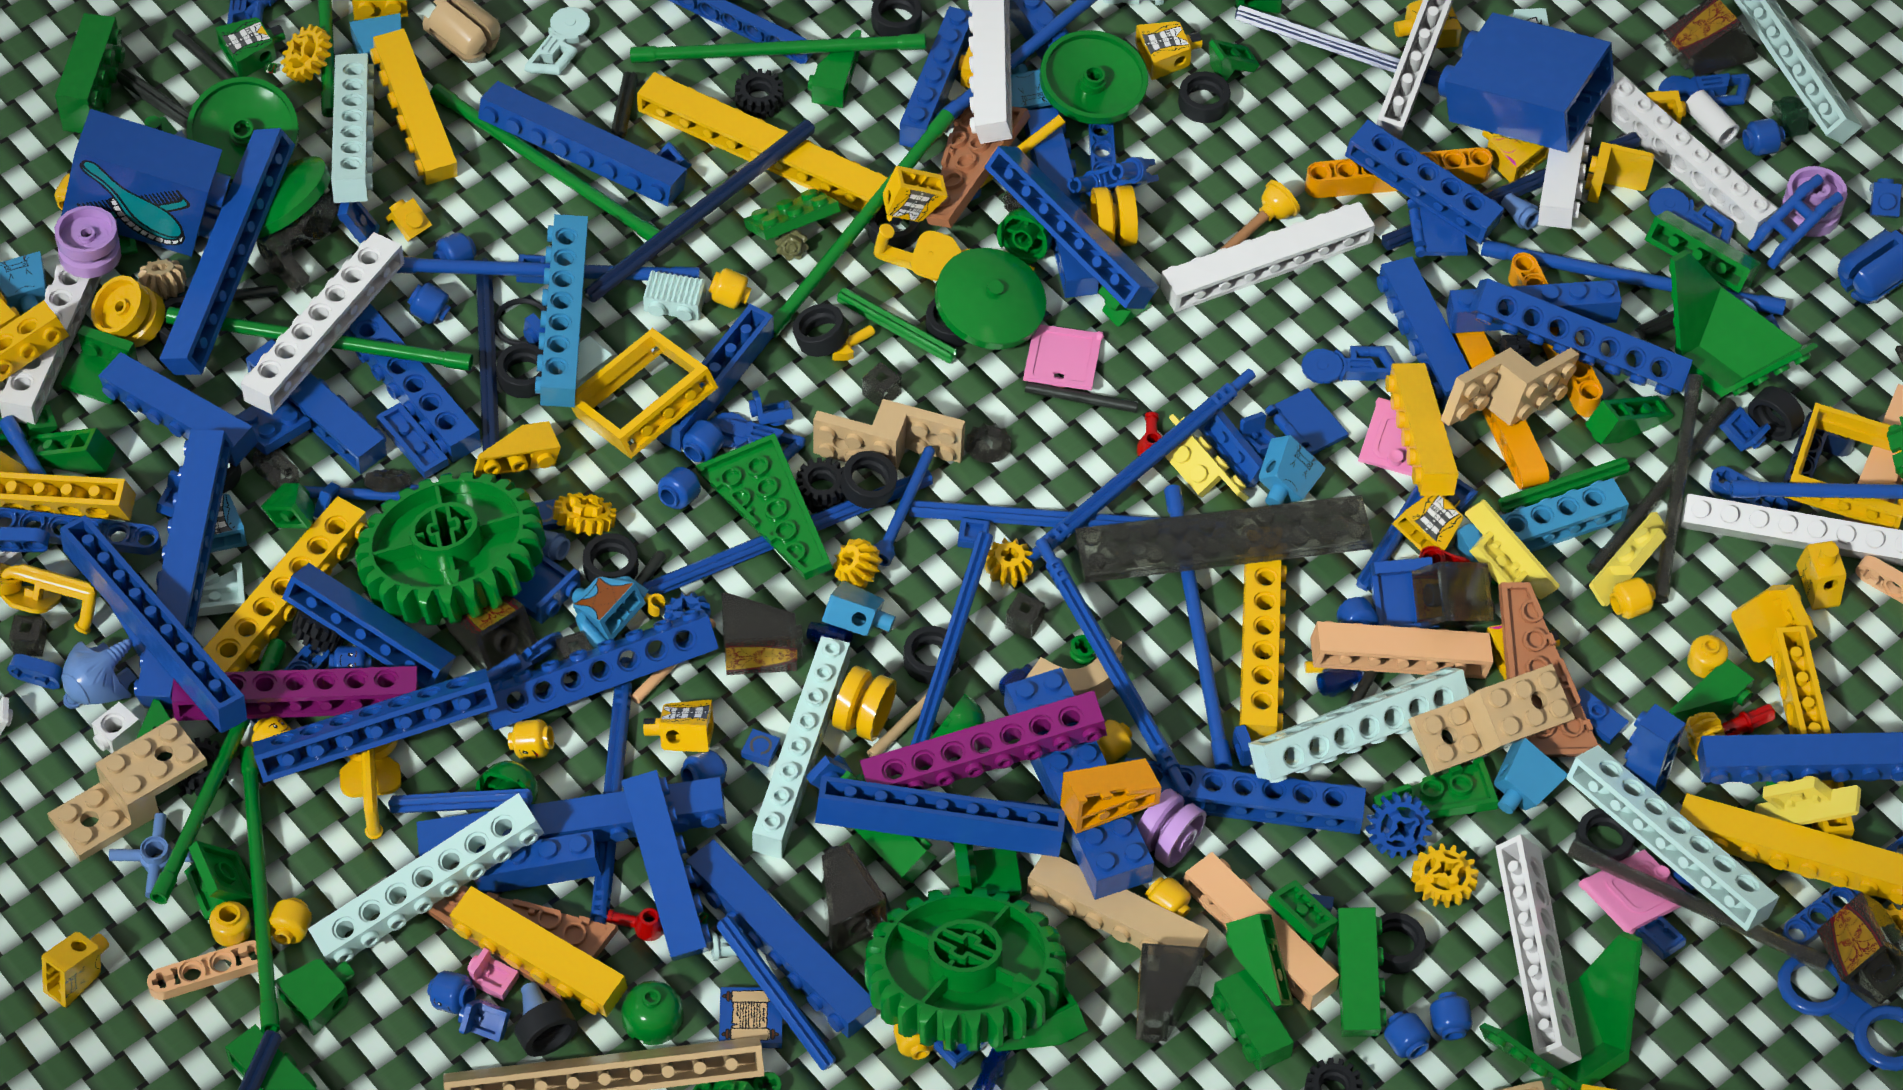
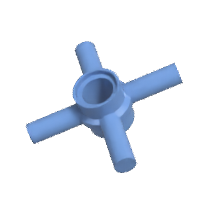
[109,813,194,898]

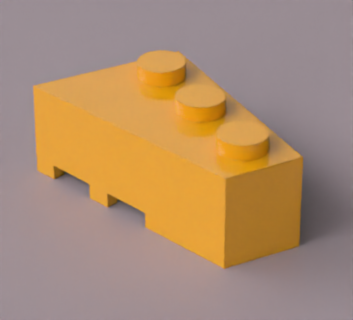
[1060,758,1162,834]

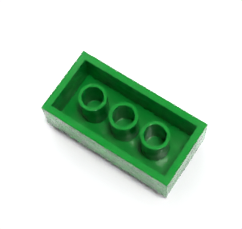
[55,13,125,133]

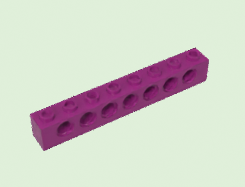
[172,666,419,721]
[859,690,1107,790]

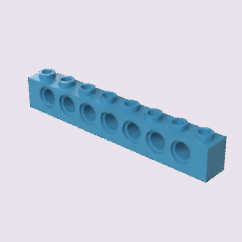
[535,214,588,408]

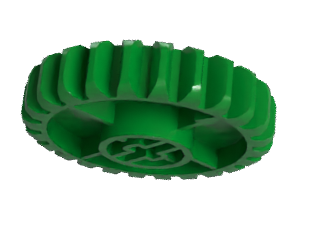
[355,471,546,625]
[864,886,1066,1052]

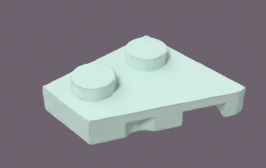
[198,562,245,616]

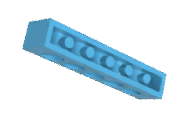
[1455,478,1629,572]

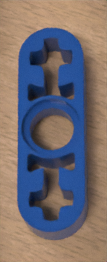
[1709,466,1788,510]

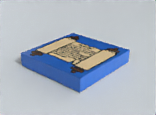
[719,987,783,1048]

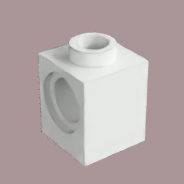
[91,702,141,754]

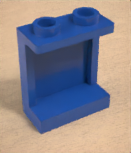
[503,555,581,624]
[1369,557,1439,629]

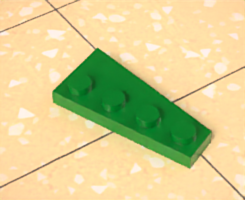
[1373,756,1499,824]

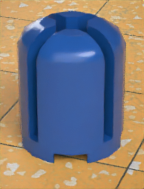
[1838,229,1903,304]

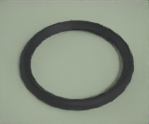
[494,298,547,345]

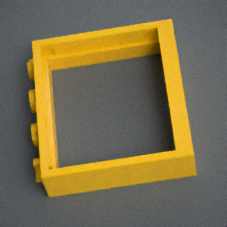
[571,328,719,459]
[1785,402,1903,529]

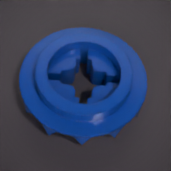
[664,592,711,632]

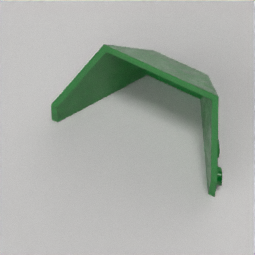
[1669,250,1819,397]
[1479,932,1643,1090]

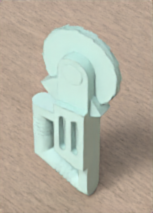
[524,7,590,75]

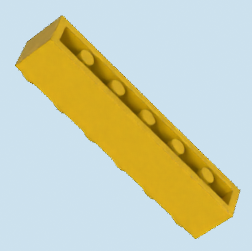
[370,28,458,185]
[1385,363,1459,496]
[450,886,628,1018]

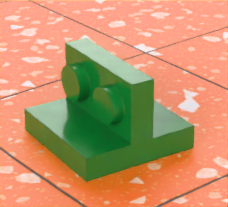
[184,841,253,920]

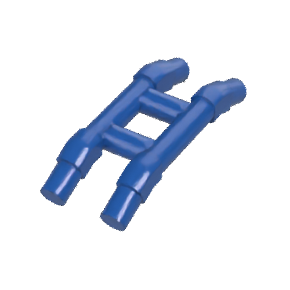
[1747,174,1843,269]

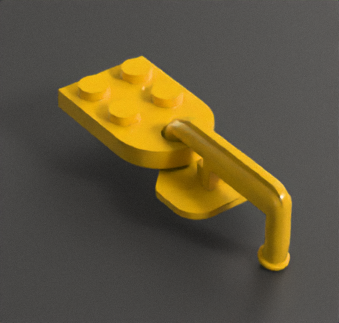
[874,223,1035,281]
[0,563,97,634]
[339,740,401,840]

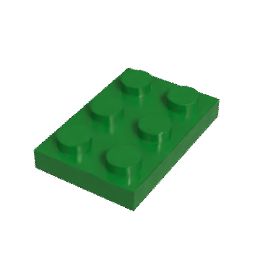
[744,189,841,240]

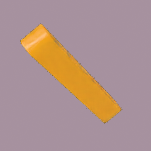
[1305,147,1493,198]
[1508,252,1603,417]
[1452,331,1550,489]

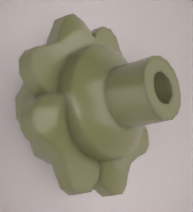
[775,229,809,261]

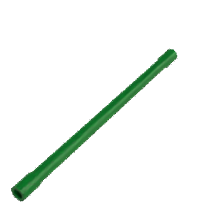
[318,0,335,118]
[630,33,927,63]
[430,83,661,241]
[773,109,955,338]
[166,307,473,371]
[150,639,287,904]
[240,746,280,1033]

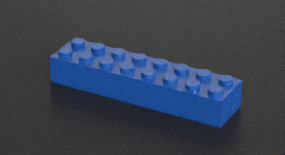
[1004,668,1154,900]

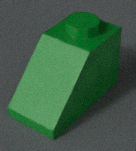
[261,483,315,529]

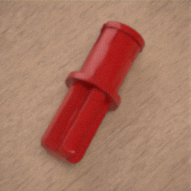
[1721,704,1776,735]

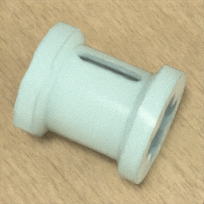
[710,931,743,961]

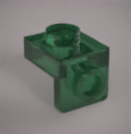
[1772,96,1809,137]

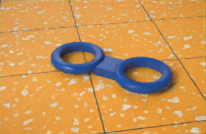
[1777,951,1903,1071]

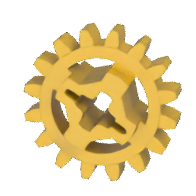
[281,24,333,83]
[553,492,617,536]
[1411,843,1479,908]

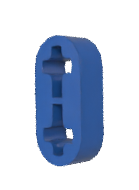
[7,654,63,689]

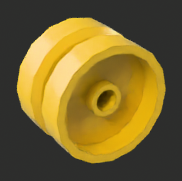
[1090,185,1138,246]
[91,275,165,348]
[832,665,897,742]

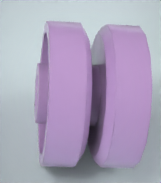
[1781,166,1848,237]
[54,206,121,278]
[1137,788,1207,868]

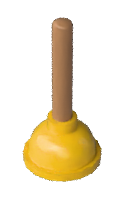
[1220,180,1300,249]

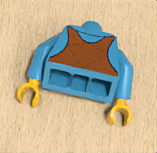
[572,576,665,665]

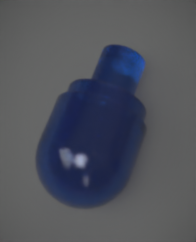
[999,664,1032,696]

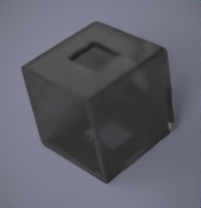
[862,362,902,407]
[1005,592,1045,640]
[9,615,48,657]
[556,630,595,677]

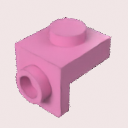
[468,947,519,1001]

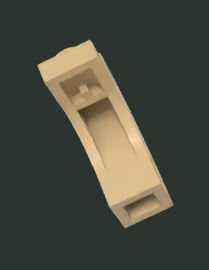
[1025,637,1124,700]

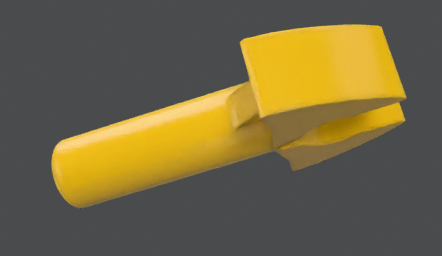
[832,325,875,361]

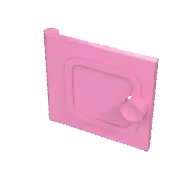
[1023,324,1104,391]
[1358,397,1445,476]
[1578,849,1692,935]

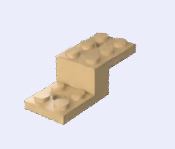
[1440,347,1579,426]
[813,399,965,471]
[1408,664,1575,775]
[47,717,207,862]

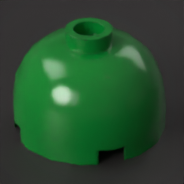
[997,207,1054,264]
[930,694,985,739]
[475,761,538,811]
[621,981,684,1045]

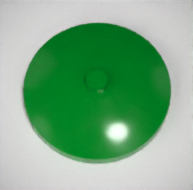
[1039,30,1148,125]
[186,77,299,183]
[258,156,331,238]
[935,248,1046,350]

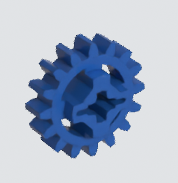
[1365,792,1433,859]

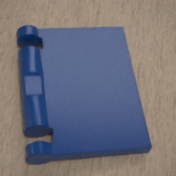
[1407,199,1468,257]
[1265,388,1349,456]

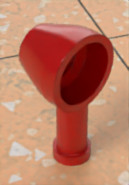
[1137,412,1161,457]
[606,908,664,941]

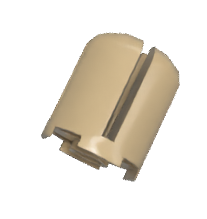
[422,0,501,63]

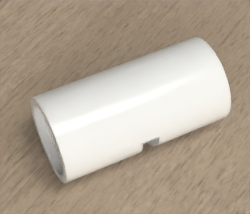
[1685,90,1740,146]

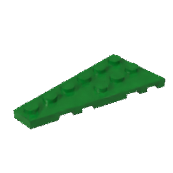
[695,433,833,580]

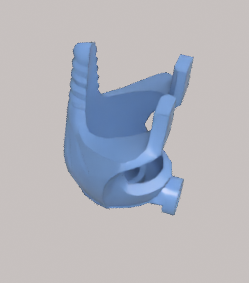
[61,639,137,709]

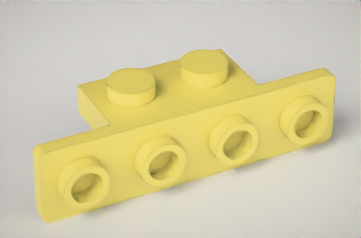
[1165,414,1249,501]
[1465,499,1560,600]
[1589,512,1669,606]
[1755,776,1861,825]

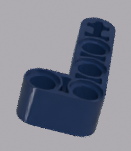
[1782,411,1856,512]

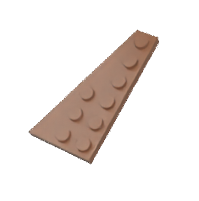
[926,106,1030,228]
[1498,582,1602,758]
[426,879,619,1001]

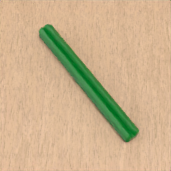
[837,288,958,364]
[1498,458,1630,513]

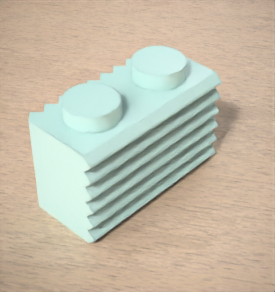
[643,270,706,321]

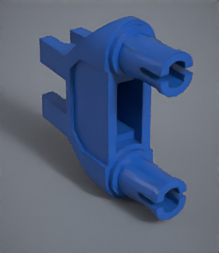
[1067,157,1159,196]

